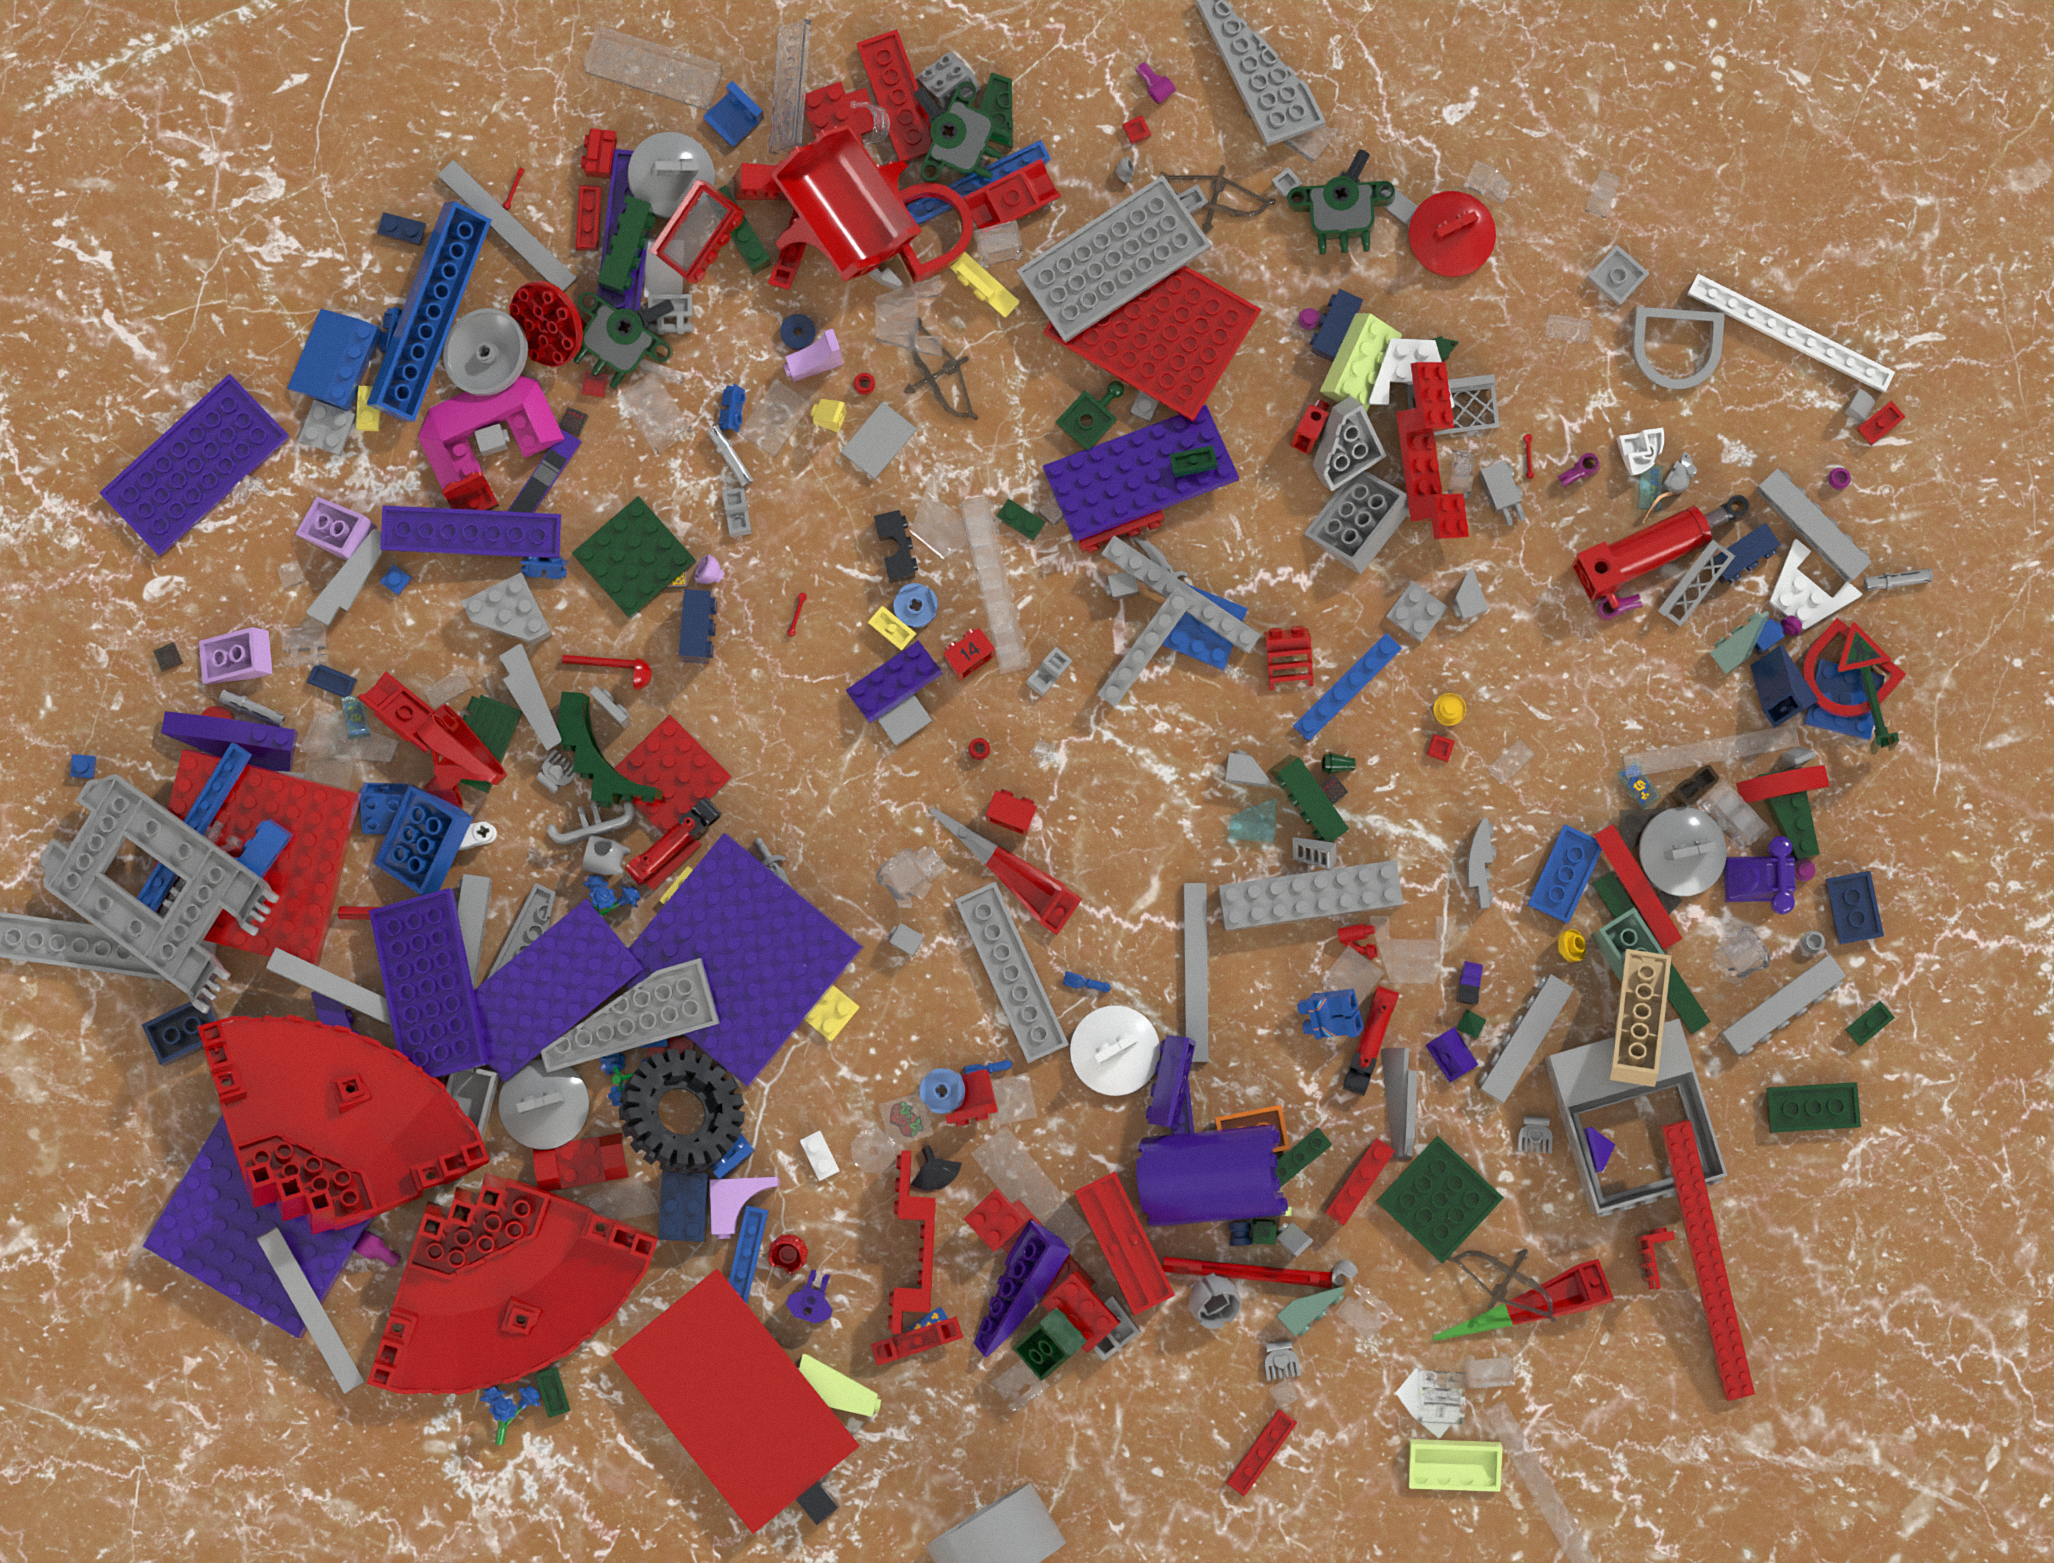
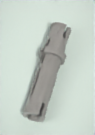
[706,425,754,487]
[1864,568,1933,591]
[219,689,286,727]

